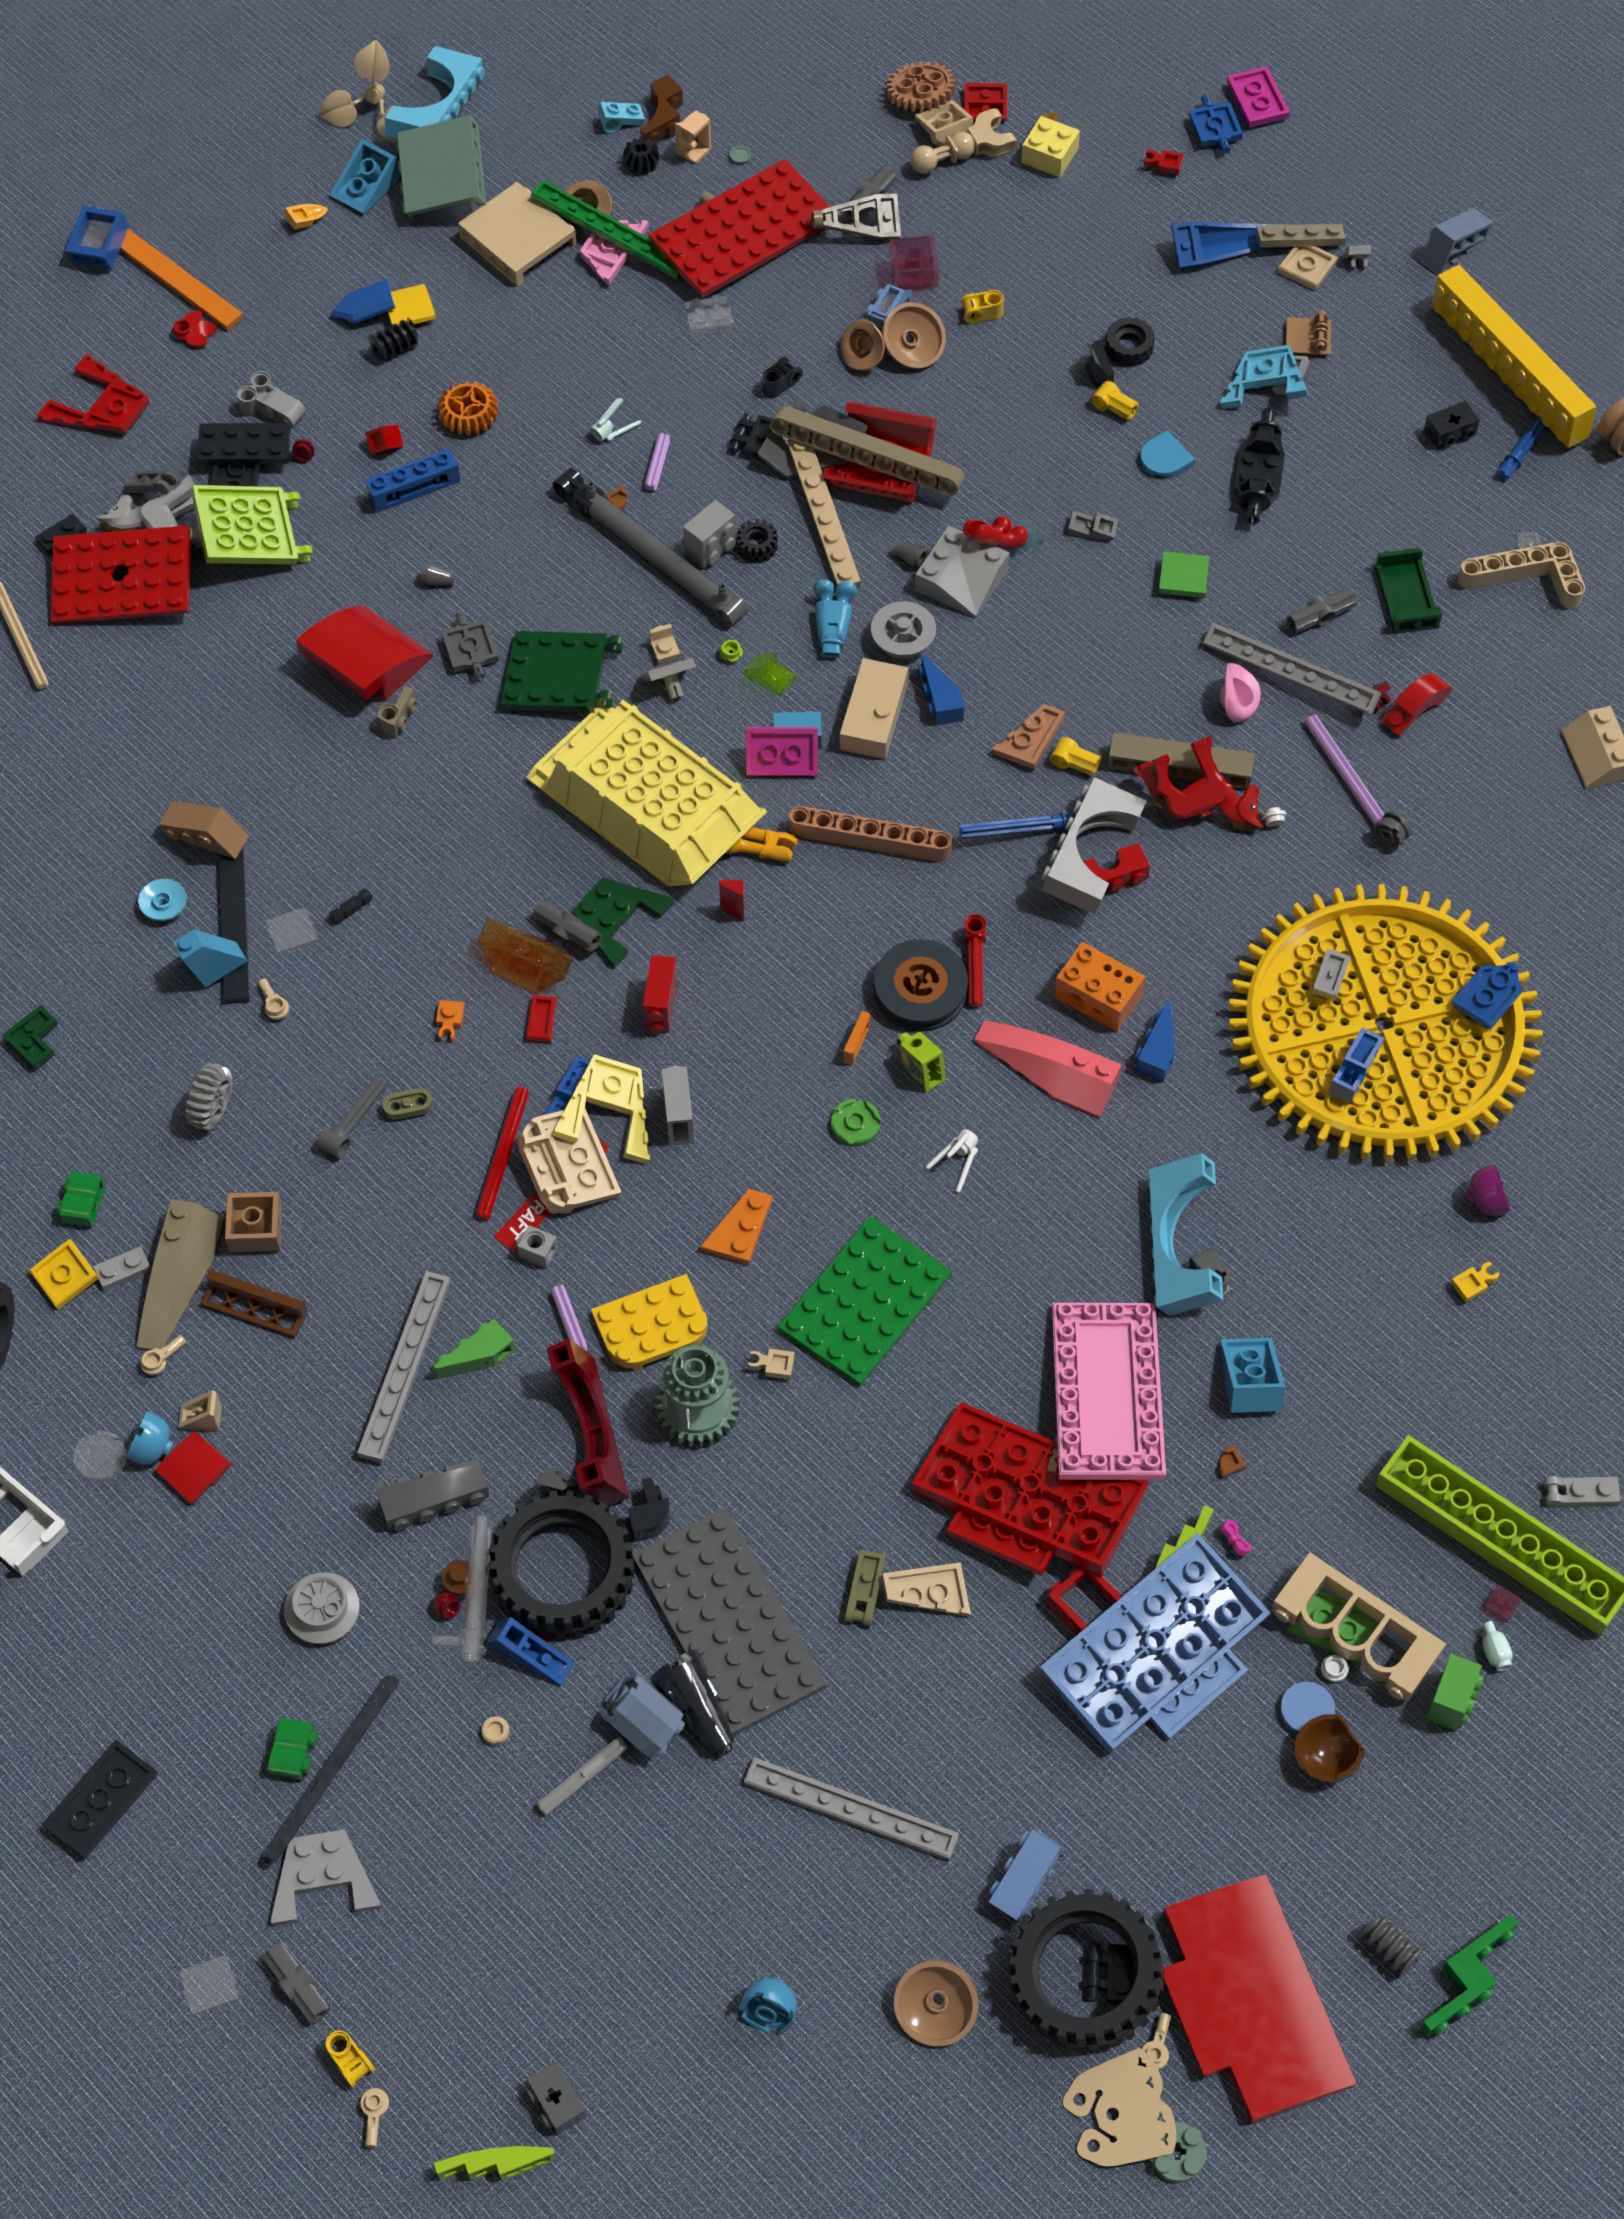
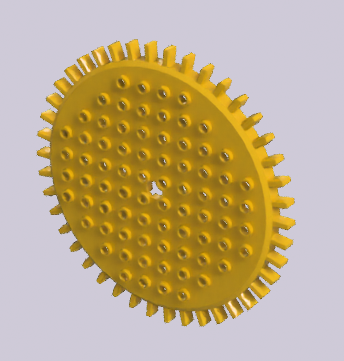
[1228,884,1543,1162]

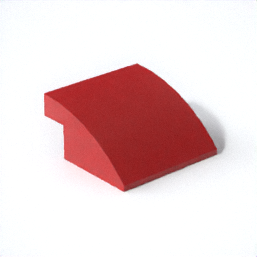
[296,606,433,701]

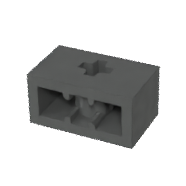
[526,2061,587,2135]

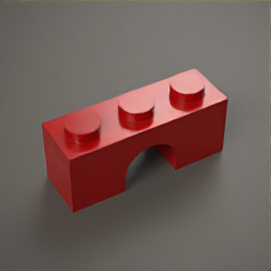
[1083,843,1150,893]

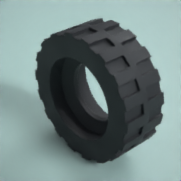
[1105,317,1155,367]

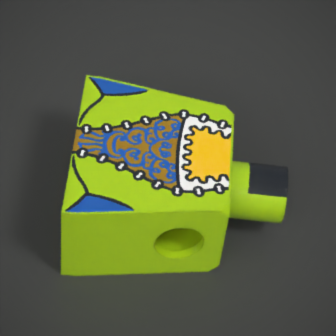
[897,1032,946,1093]

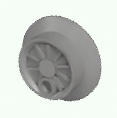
[871,601,936,659]
[284,1572,360,1644]

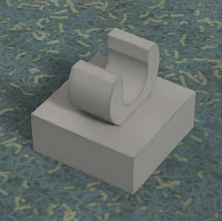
[1345,245,1371,269]

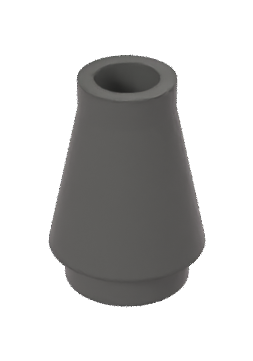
[892,542,928,568]
[421,562,456,586]

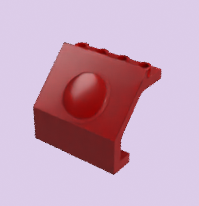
[823,401,938,503]

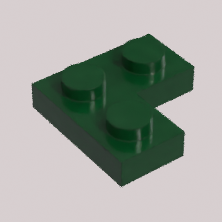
[2,1005,58,1070]

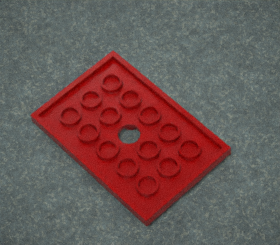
[51,525,191,625]

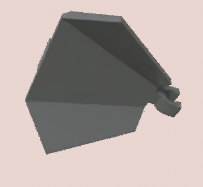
[758,398,868,478]

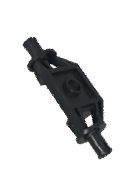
[1234,408,1285,525]

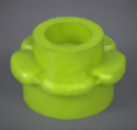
[720,640,743,662]

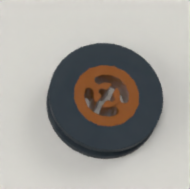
[874,939,968,1032]

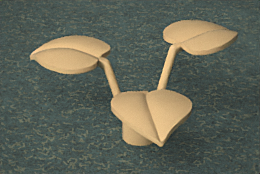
[320,40,400,143]

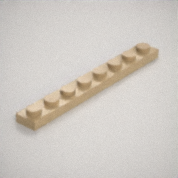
[787,439,861,587]

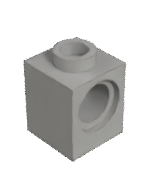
[516,1225,558,1269]

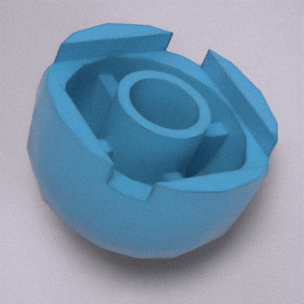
[126,1411,173,1465]
[739,1978,797,2033]

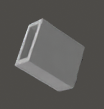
[662,1066,694,1145]

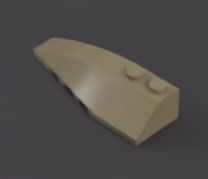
[137,1199,225,1351]

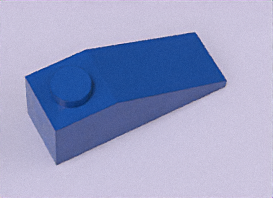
[486,1617,575,1686]

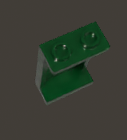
[1375,548,1442,634]

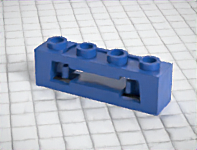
[365,449,460,513]

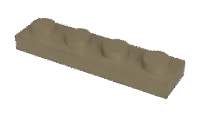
[1255,224,1346,247]

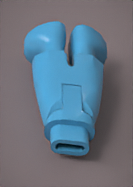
[813,580,857,658]

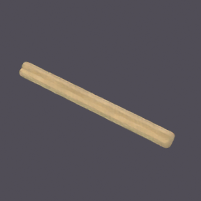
[0,581,49,690]

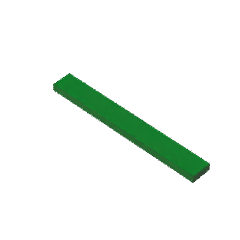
[531,180,681,280]

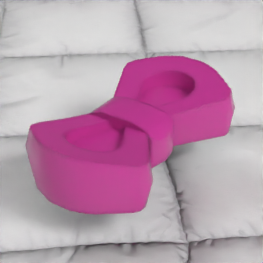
[1220,1520,1252,1557]

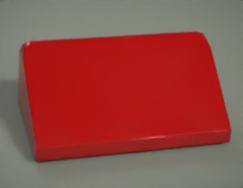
[719,880,745,920]

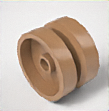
[1596,398,1624,456]

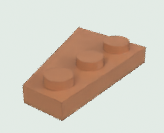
[992,704,1066,770]

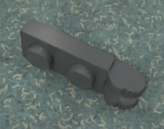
[124,470,180,494]

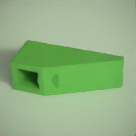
[434,1319,516,1379]

